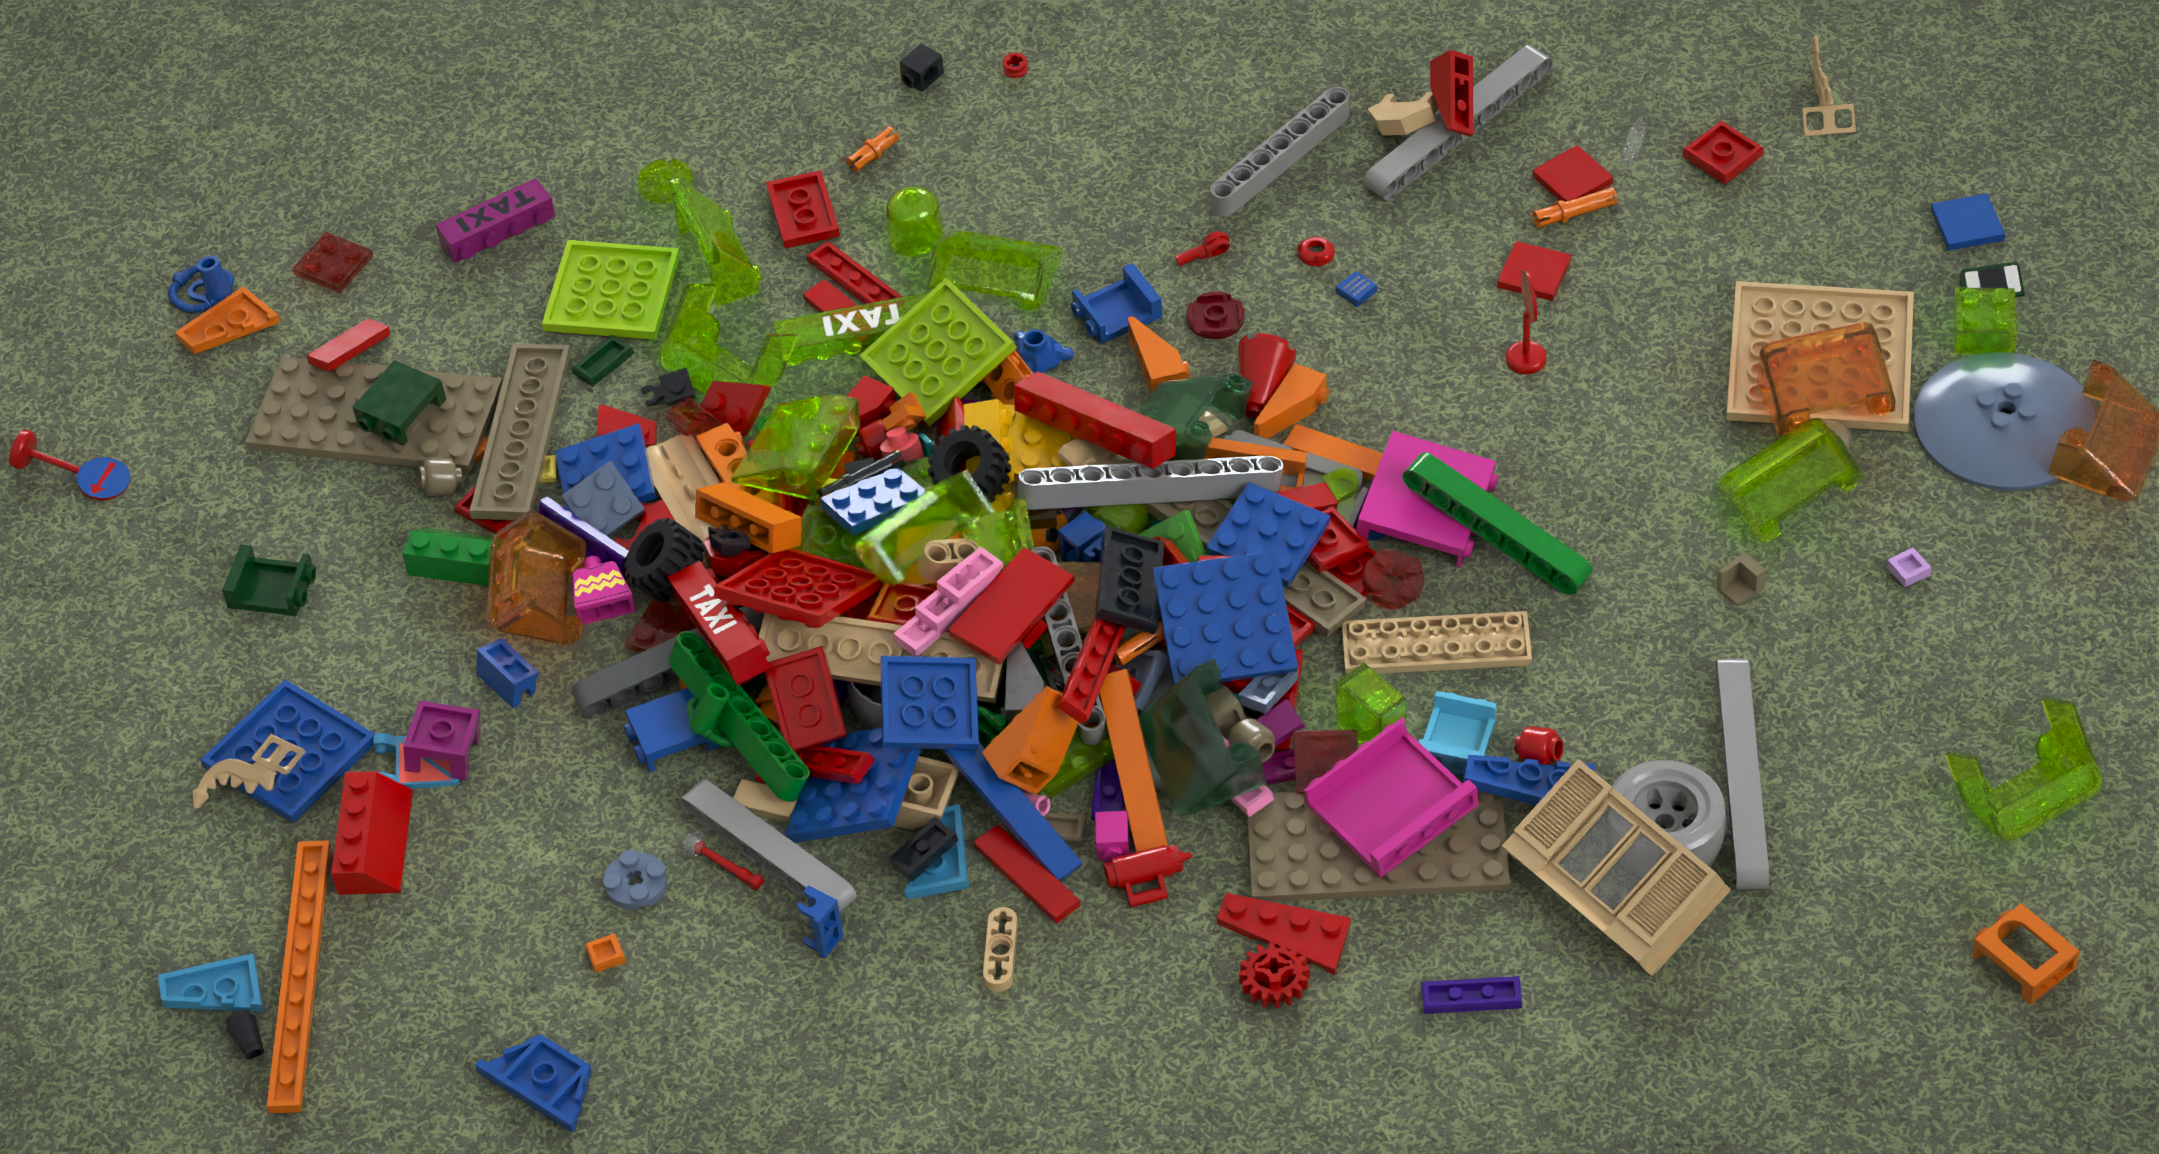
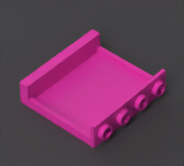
[1356,431,1499,567]
[1304,717,1479,878]

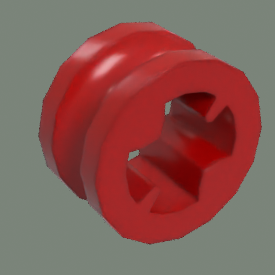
[1002,52,1028,78]

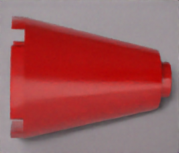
[1238,333,1297,419]

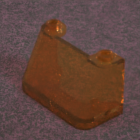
[1757,322,1896,436]
[487,509,586,645]

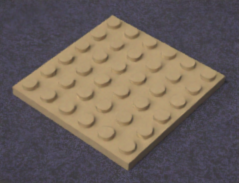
[1726,281,1914,432]

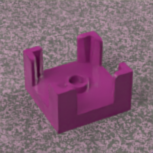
[403,700,481,781]

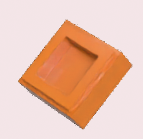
[584,933,626,973]

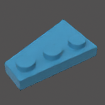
[904,804,969,899]
[158,953,264,1012]

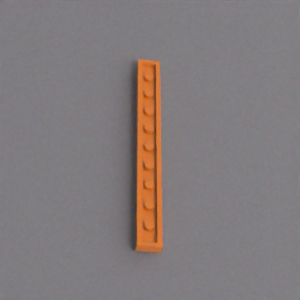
[267,840,331,1114]

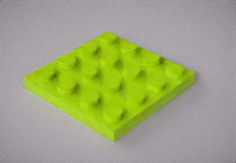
[542,240,680,340]
[859,277,1017,427]

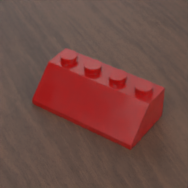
[331,771,413,895]

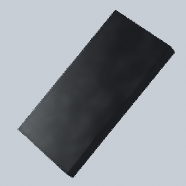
[1095,526,1164,634]

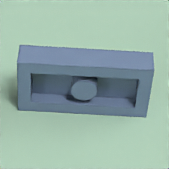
[1239,670,1298,714]

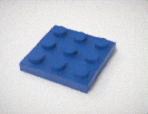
[555,423,657,515]
[1206,482,1330,588]
[880,656,979,750]

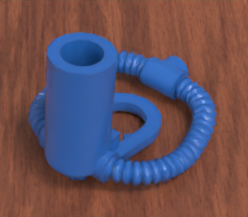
[167,256,234,314]

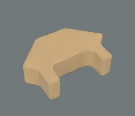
[1368,92,1439,136]

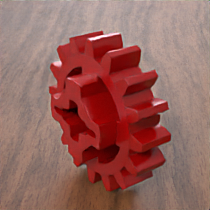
[1239,942,1310,1009]

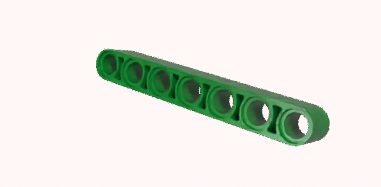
[1402,452,1592,595]
[668,631,809,802]

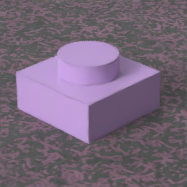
[1887,548,1931,587]

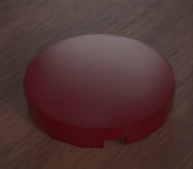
[1186,291,1245,339]

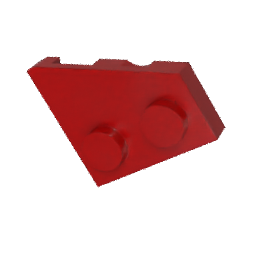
[597,404,657,448]

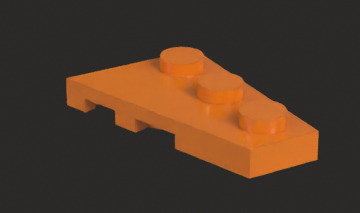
[175,286,280,355]

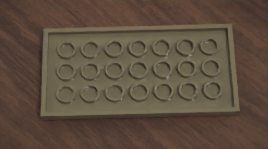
[245,356,503,473]
[1248,790,1510,902]

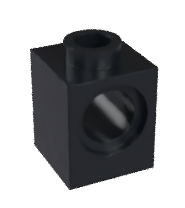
[899,43,944,92]

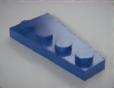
[1462,755,1595,805]

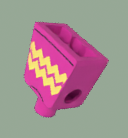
[573,556,635,626]

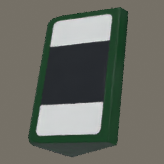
[1959,261,2025,305]

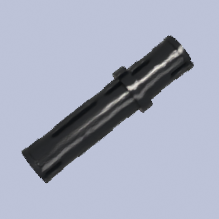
[817,450,905,498]

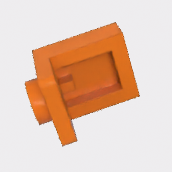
[881,393,927,432]

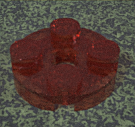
[1362,549,1425,609]

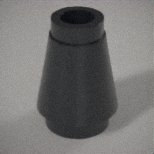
[226,1010,265,1060]

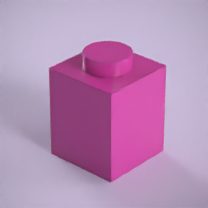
[1095,811,1129,862]

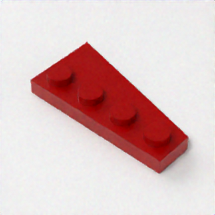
[1217,893,1351,975]

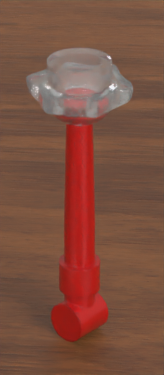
[682,831,765,891]

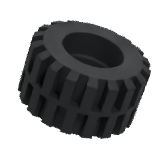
[928,425,1011,509]
[624,518,705,602]

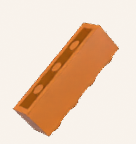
[695,482,802,553]

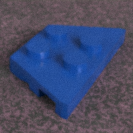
[475,1034,592,1132]

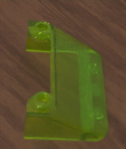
[669,177,762,307]
[928,231,1063,310]
[1717,418,1864,543]

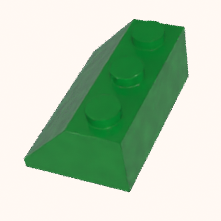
[402,528,511,587]

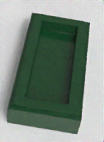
[572,335,634,387]

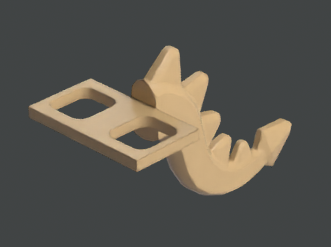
[1802,36,1856,136]
[192,734,306,809]

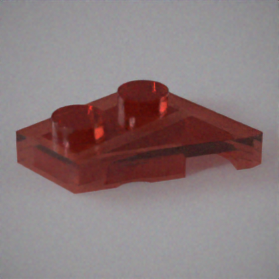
[666,397,724,436]

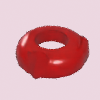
[1297,237,1335,267]

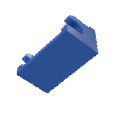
[476,638,539,708]
[797,885,843,959]

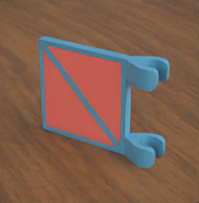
[373,733,459,788]

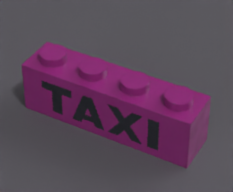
[436,178,555,263]

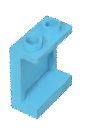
[1418,691,1497,776]

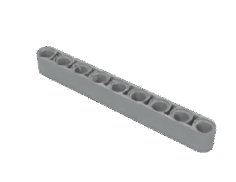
[1363,45,1553,201]
[1017,456,1283,510]
[1716,658,1769,890]

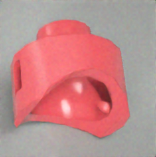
[880,427,925,464]

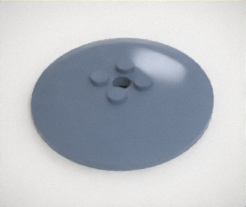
[1914,352,2097,491]

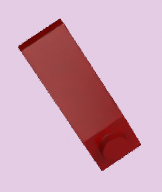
[1430,50,1474,137]
[815,375,896,448]

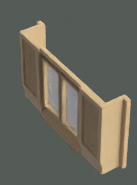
[1502,759,1731,976]

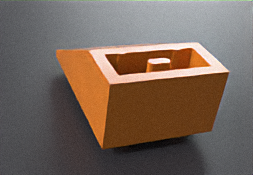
[982,686,1079,795]

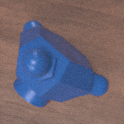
[1014,329,1074,374]

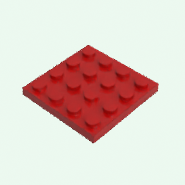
[714,548,886,628]

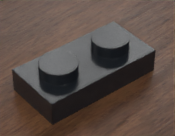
[889,817,959,882]

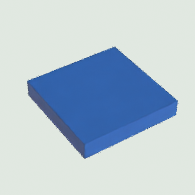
[1931,193,2005,251]

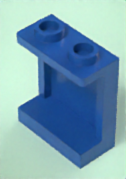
[1070,263,1162,344]
[623,688,720,772]

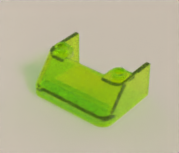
[659,284,798,394]
[849,470,995,586]
[1944,697,2102,840]

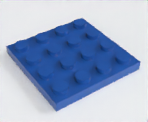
[1152,550,1298,689]
[200,680,375,823]
[784,727,921,843]

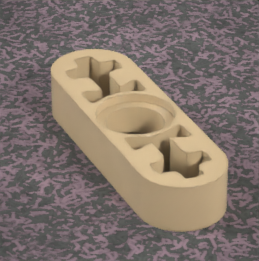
[983,907,1018,992]

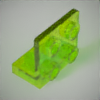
[958,499,1034,571]

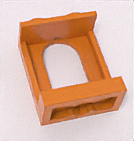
[1973,903,2080,1005]

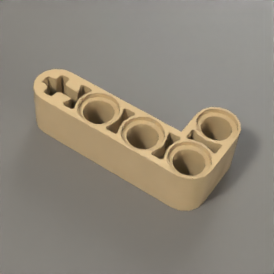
[917,538,979,581]

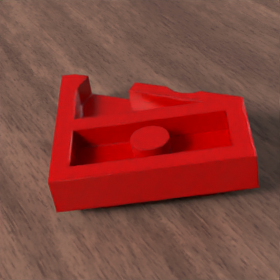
[700,381,771,436]

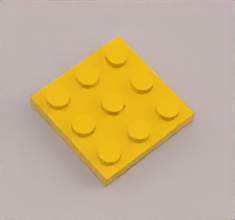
[1003,404,1077,481]

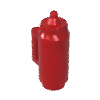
[1103,845,1192,908]

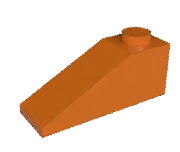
[1127,316,1191,398]
[1254,363,1329,439]

